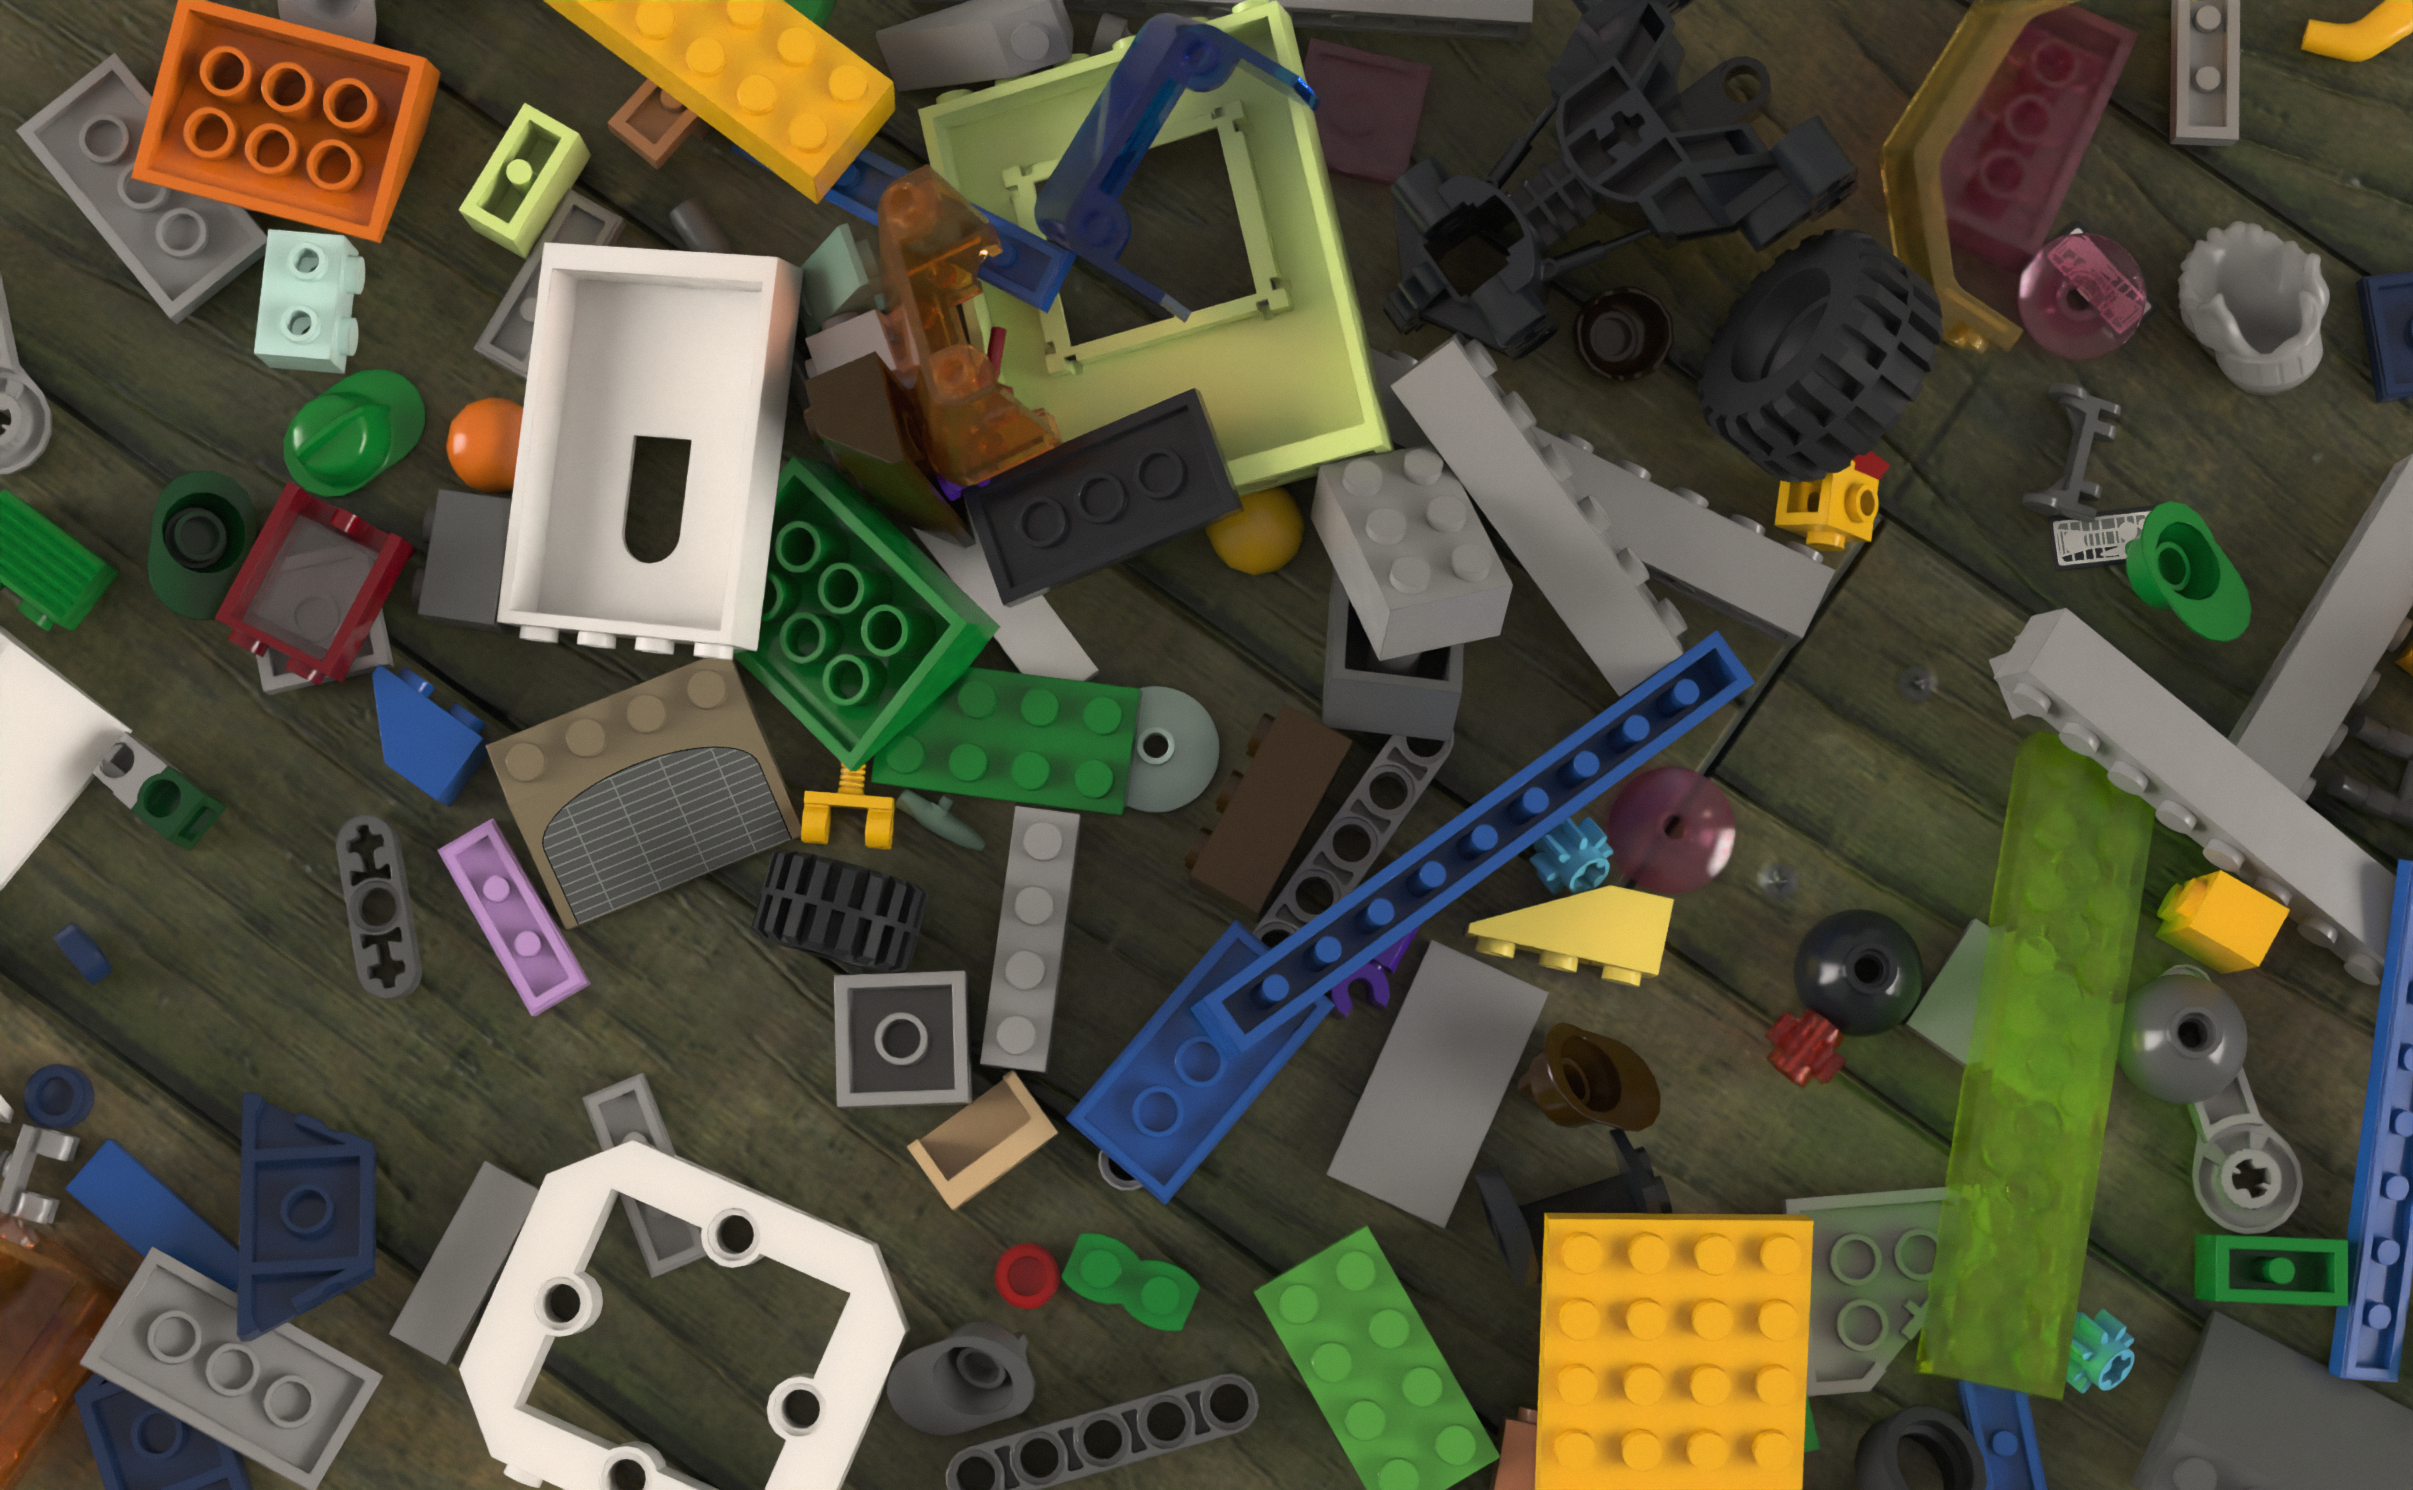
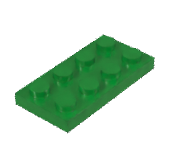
[871,667,1143,817]

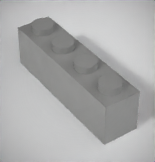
[980,806,1082,1075]

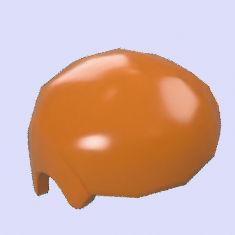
[446,397,523,495]

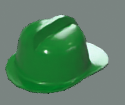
[283,369,426,497]
[2125,501,2252,643]

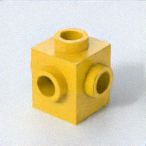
[1774,460,1879,552]

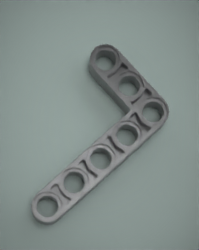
[946,1371,1259,1490]

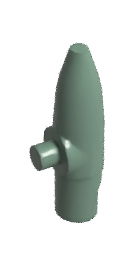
[895,789,986,851]

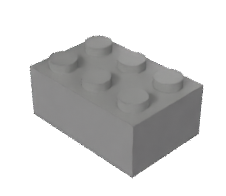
[1310,443,1513,661]

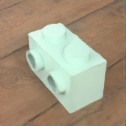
[254,229,365,374]

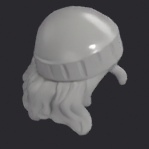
[2178,221,2330,395]

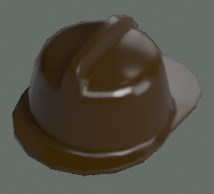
[1518,1022,1661,1132]

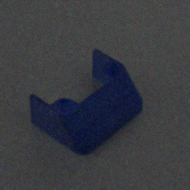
[1034,13,1322,323]

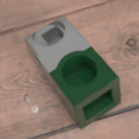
[92,731,228,851]

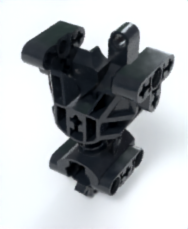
[1382,0,1858,361]

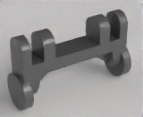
[2021,383,2121,522]

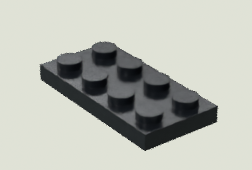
[962,388,1245,608]

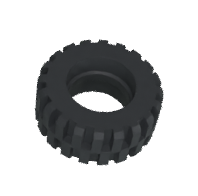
[1698,229,1943,482]

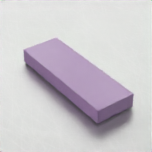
[437,818,591,1016]

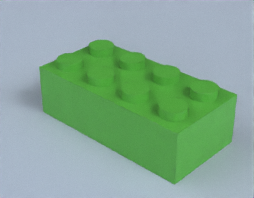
[1253,1225,1500,1490]

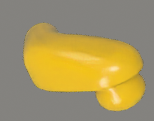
[2301,0,2413,62]

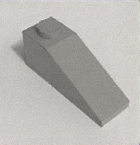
[876,0,1074,92]

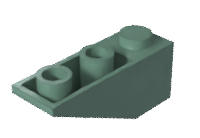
[799,223,891,337]

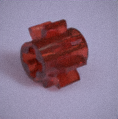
[1765,1008,1847,1089]

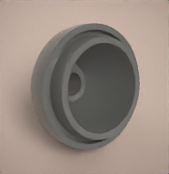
[2114,974,2248,1104]

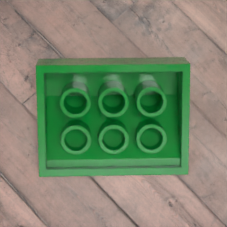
[733,456,1000,771]

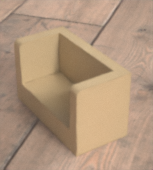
[907,1069,1060,1210]

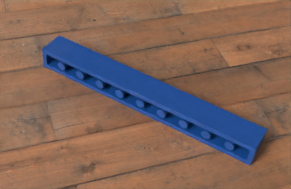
[1190,631,1755,1062]

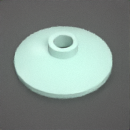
[1127,686,1220,813]

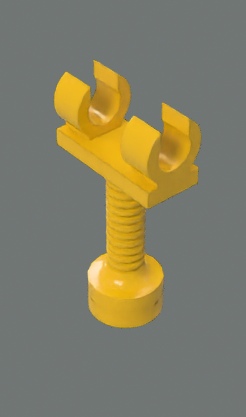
[801,762,896,849]

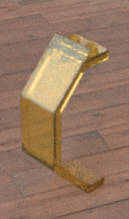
[1877,0,2207,354]

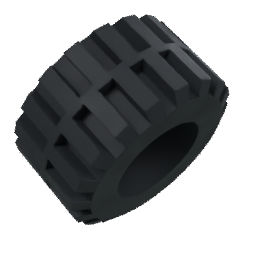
[751,850,929,974]

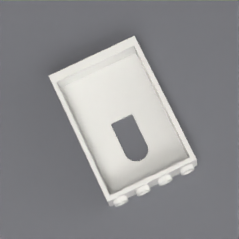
[497,242,804,661]

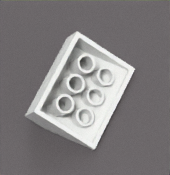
[0,625,133,891]

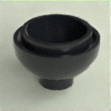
[1794,909,1923,1037]

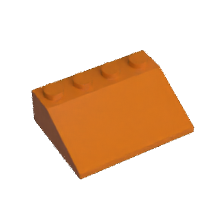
[131,0,441,244]

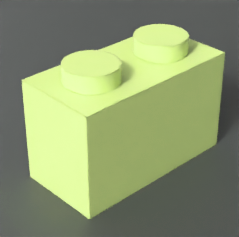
[459,103,591,260]

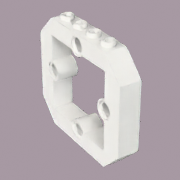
[459,1140,911,1490]

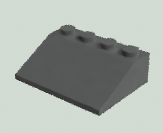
[2130,1310,2413,1490]

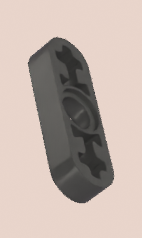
[336,815,422,1000]

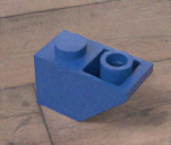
[372,664,490,807]

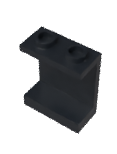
[1474,1129,1672,1289]

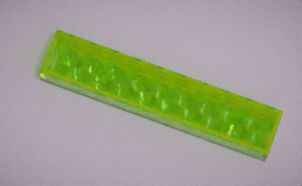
[1914,731,2156,1400]

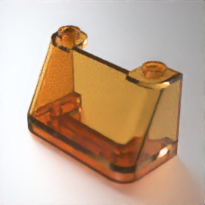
[877,164,1062,487]

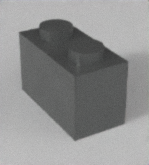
[412,489,512,635]

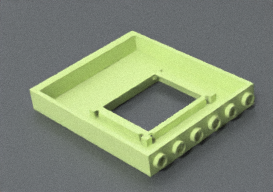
[918,0,1395,496]

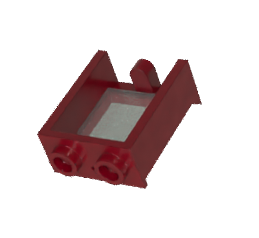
[215,481,417,686]

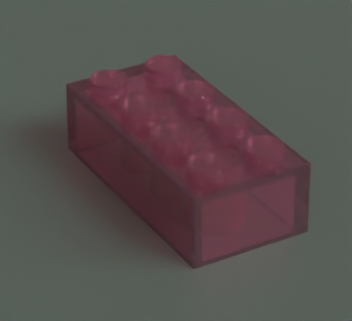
[1906,0,2138,276]

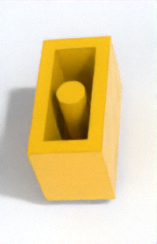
[2155,870,2290,975]

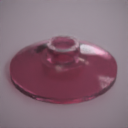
[2017,233,2146,360]
[1607,767,1735,894]

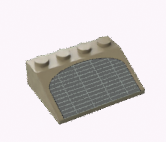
[485,657,802,931]

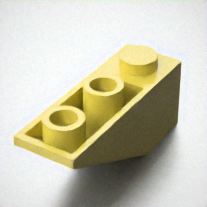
[1463,885,1674,987]

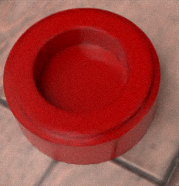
[995,1243,1060,1309]

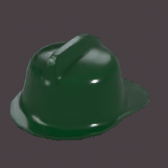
[147,471,257,620]

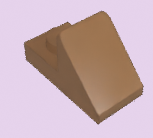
[607,78,712,170]

